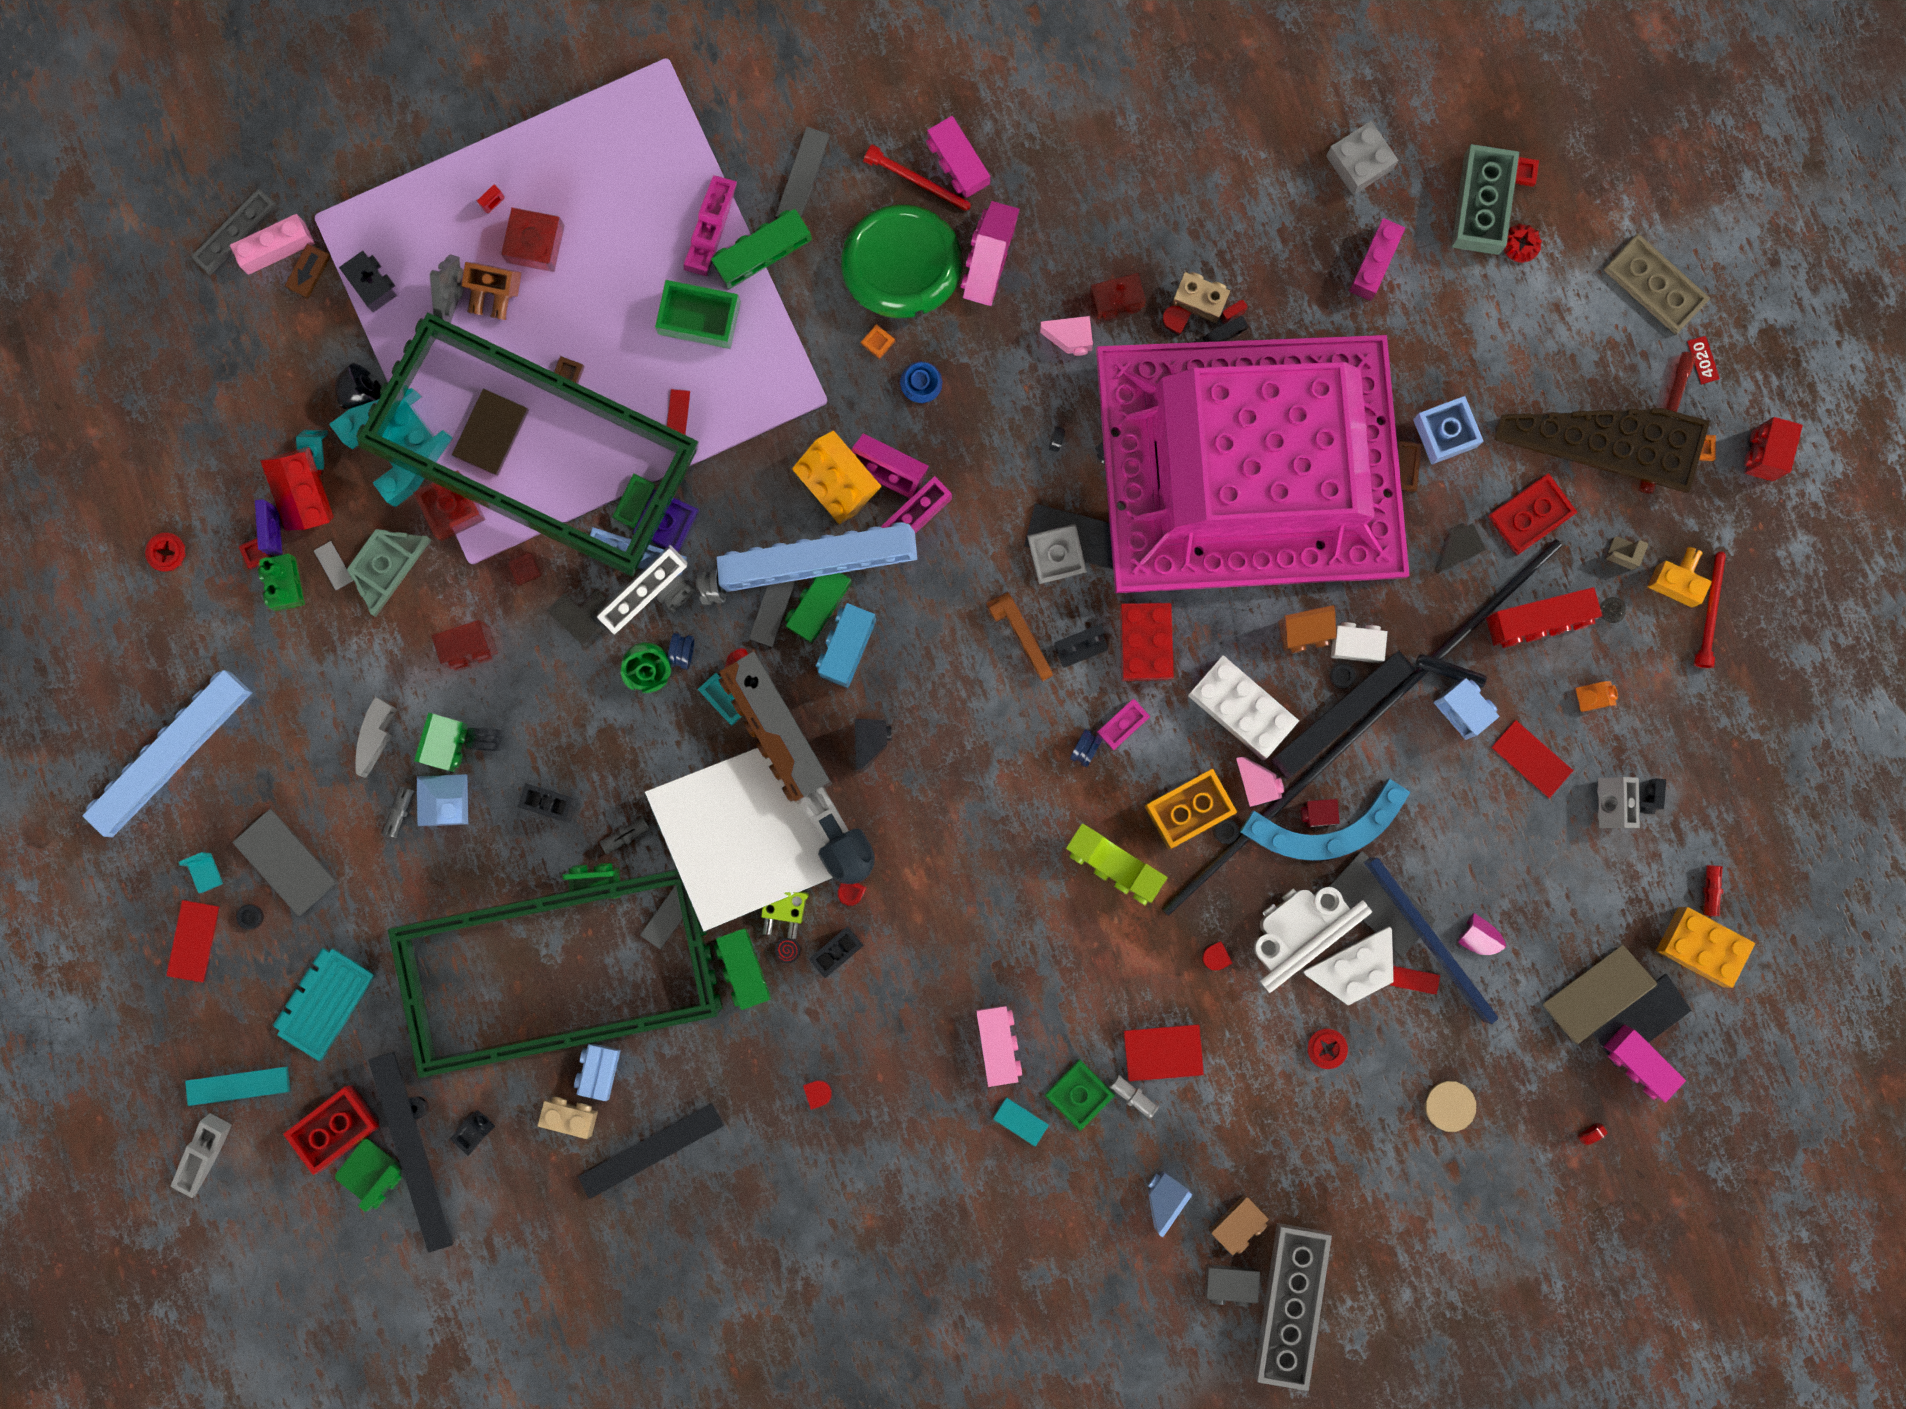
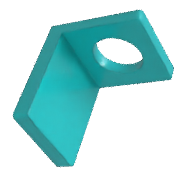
[296,430,328,470]
[178,852,223,894]

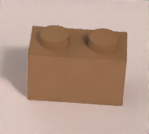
[1209,1194,1269,1255]

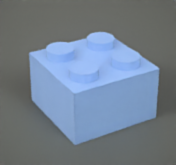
[1413,396,1484,465]
[1433,678,1500,740]

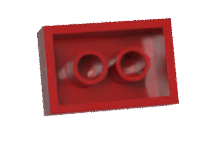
[1119,603,1174,681]
[283,1085,379,1175]

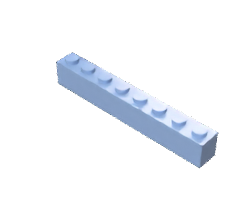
[717,522,917,592]
[83,670,252,837]

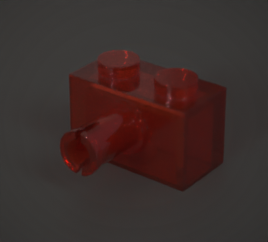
[1089,273,1146,320]

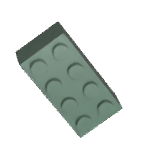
[1451,144,1519,255]

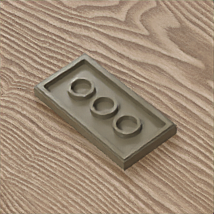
[1603,233,1710,335]
[1543,945,1657,1045]

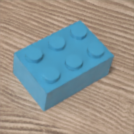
[816,603,876,688]

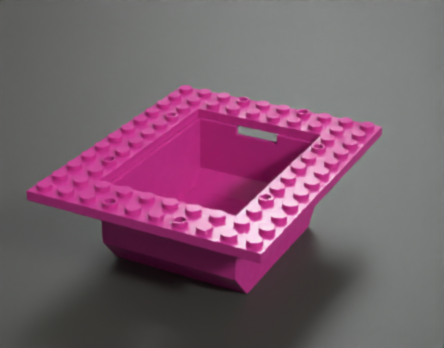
[1096,335,1409,593]

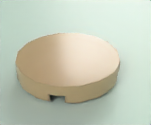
[1425,1081,1476,1132]

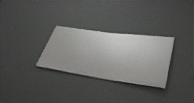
[314,541,353,590]

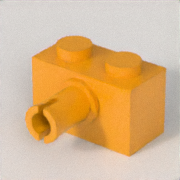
[1647,547,1712,608]

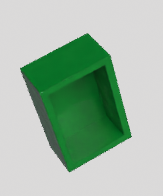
[655,280,741,349]

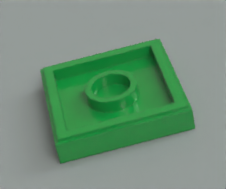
[1044,1059,1115,1131]

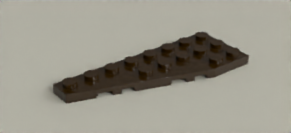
[1494,408,1710,493]

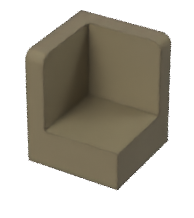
[1605,536,1648,570]

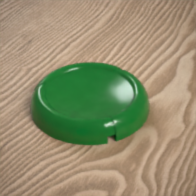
[841,204,963,318]

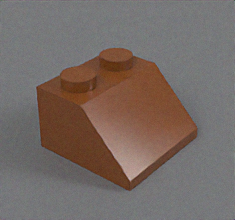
[1278,605,1336,653]

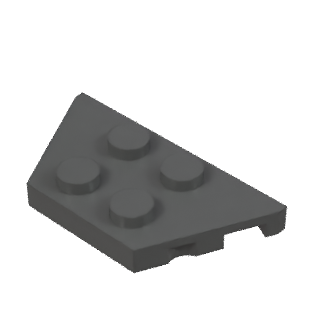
[430,254,464,323]

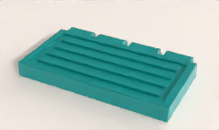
[273,948,376,1061]

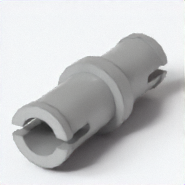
[1109,1075,1159,1119]

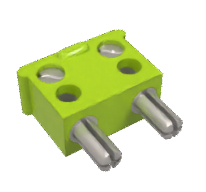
[761,891,809,939]

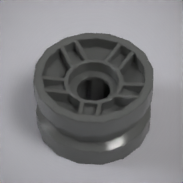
[697,568,727,606]
[657,575,696,613]

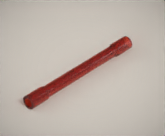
[1638,352,1697,494]

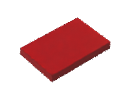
[1487,473,1578,556]
[1124,1024,1204,1081]

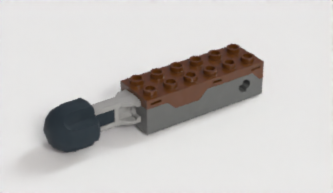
[719,648,875,884]

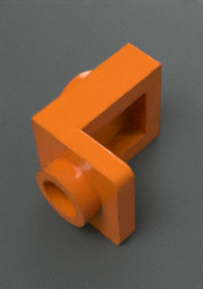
[1576,681,1618,712]

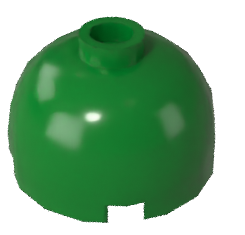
[620,642,671,693]

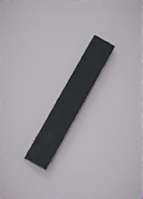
[578,1103,724,1199]

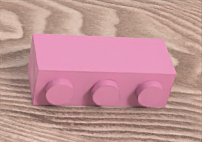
[230,214,315,275]
[976,1005,1022,1087]

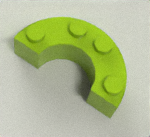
[1066,823,1168,906]

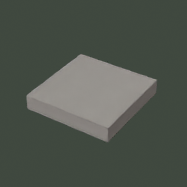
[1027,524,1087,584]

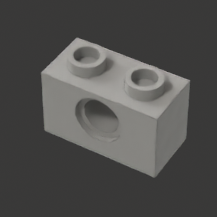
[1597,777,1640,828]

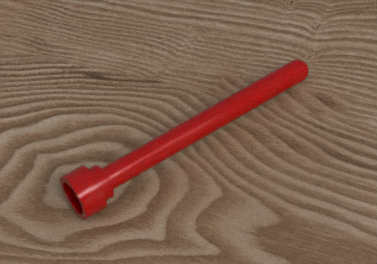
[863,144,971,211]
[1693,551,1726,668]

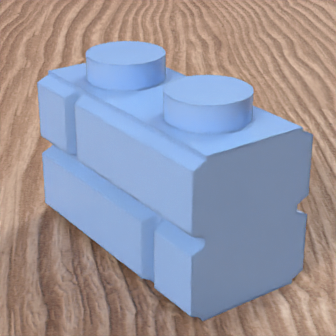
[574,1043,621,1101]

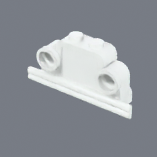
[1254,887,1372,993]

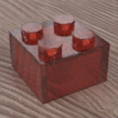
[501,207,565,272]
[413,470,486,542]
[431,620,498,671]

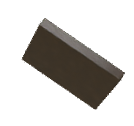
[452,388,529,476]

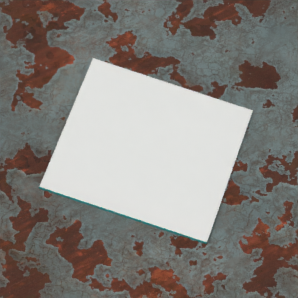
[645,748,833,932]

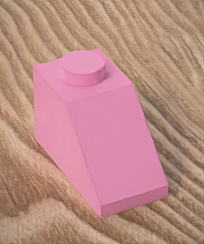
[1040,316,1093,356]
[1236,757,1284,807]

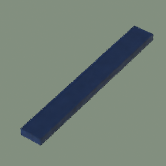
[1363,857,1498,1024]

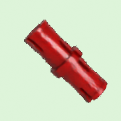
[1703,865,1724,916]

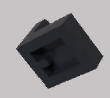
[1639,778,1666,814]
[450,1110,495,1156]

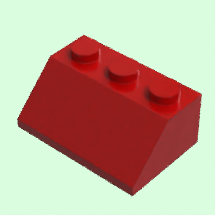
[260,447,334,531]

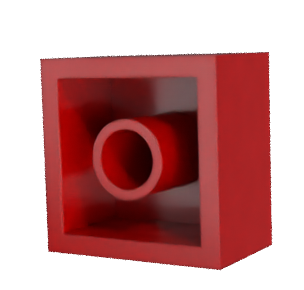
[1744,417,1803,481]

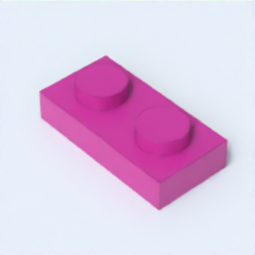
[1097,698,1151,751]

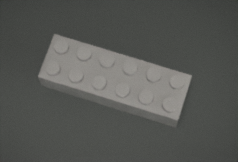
[1254,1223,1332,1391]

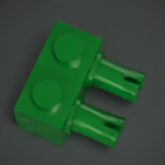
[258,554,305,611]

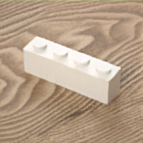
[597,545,687,635]

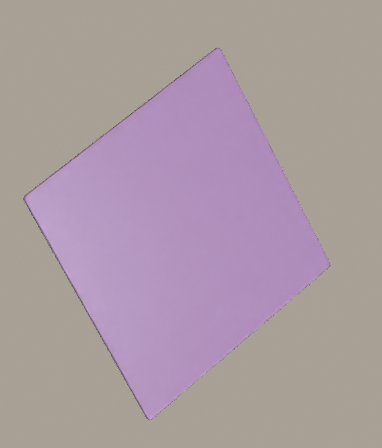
[315,58,827,564]

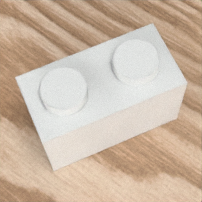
[1331,622,1387,664]

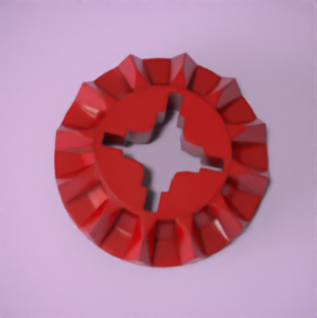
[1504,223,1542,263]
[145,533,186,572]
[1307,1029,1348,1069]

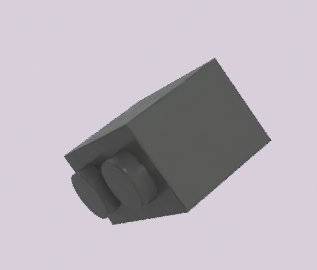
[1204,1264,1260,1307]

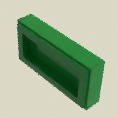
[612,473,656,528]

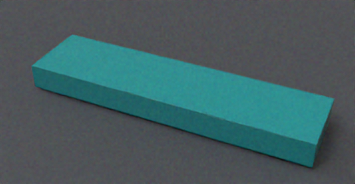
[185,1066,291,1106]

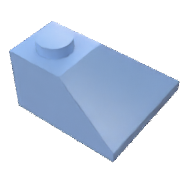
[417,774,468,826]
[1148,1171,1192,1237]

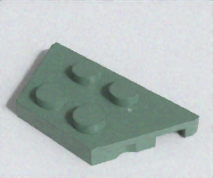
[347,529,431,617]

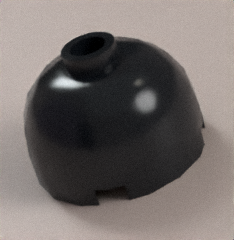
[335,363,382,409]

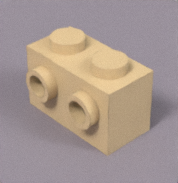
[1172,272,1230,324]
[538,1097,598,1139]

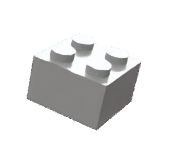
[1326,121,1399,195]

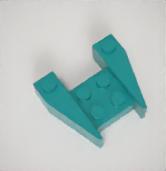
[329,388,453,507]

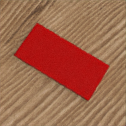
[1491,720,1574,798]
[166,900,220,983]

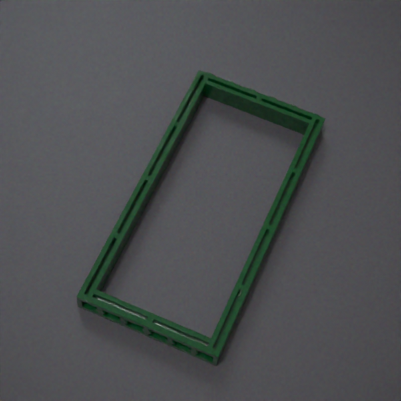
[356,312,699,577]
[388,869,722,1078]

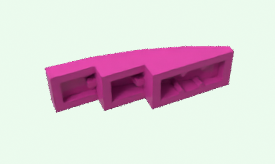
[683,175,737,277]

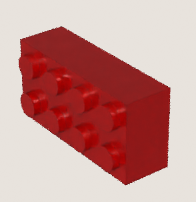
[1486,587,1602,649]

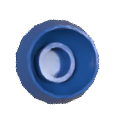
[900,361,943,403]

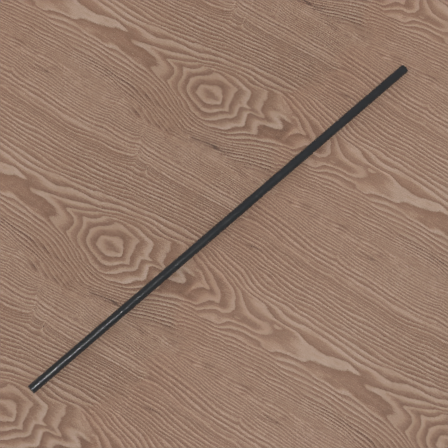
[1162,539,1562,916]

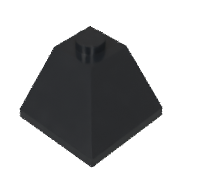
[855,719,892,773]

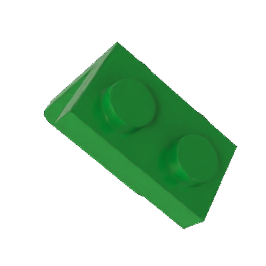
[562,863,621,899]
[335,1139,403,1212]

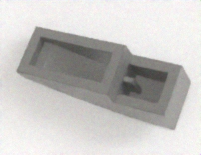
[356,697,398,778]
[170,1113,232,1198]

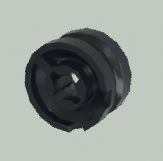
[466,728,503,751]

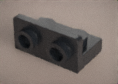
[1054,624,1108,668]

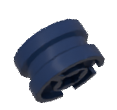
[668,633,695,670]
[1069,728,1103,768]

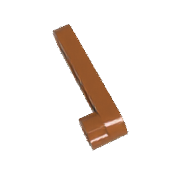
[986,591,1053,682]

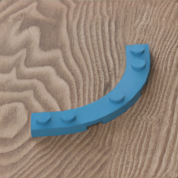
[1239,779,1410,860]

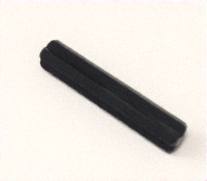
[1415,654,1487,688]

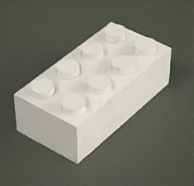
[1188,655,1299,760]

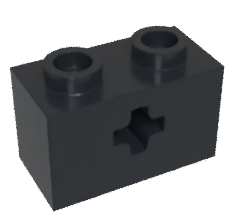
[339,250,397,312]
[518,783,578,823]
[809,926,865,978]

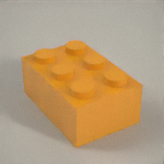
[792,430,881,525]
[1145,769,1237,850]
[1656,907,1755,988]

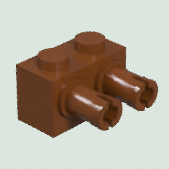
[461,262,522,320]

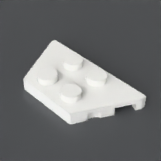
[1303,926,1393,1005]

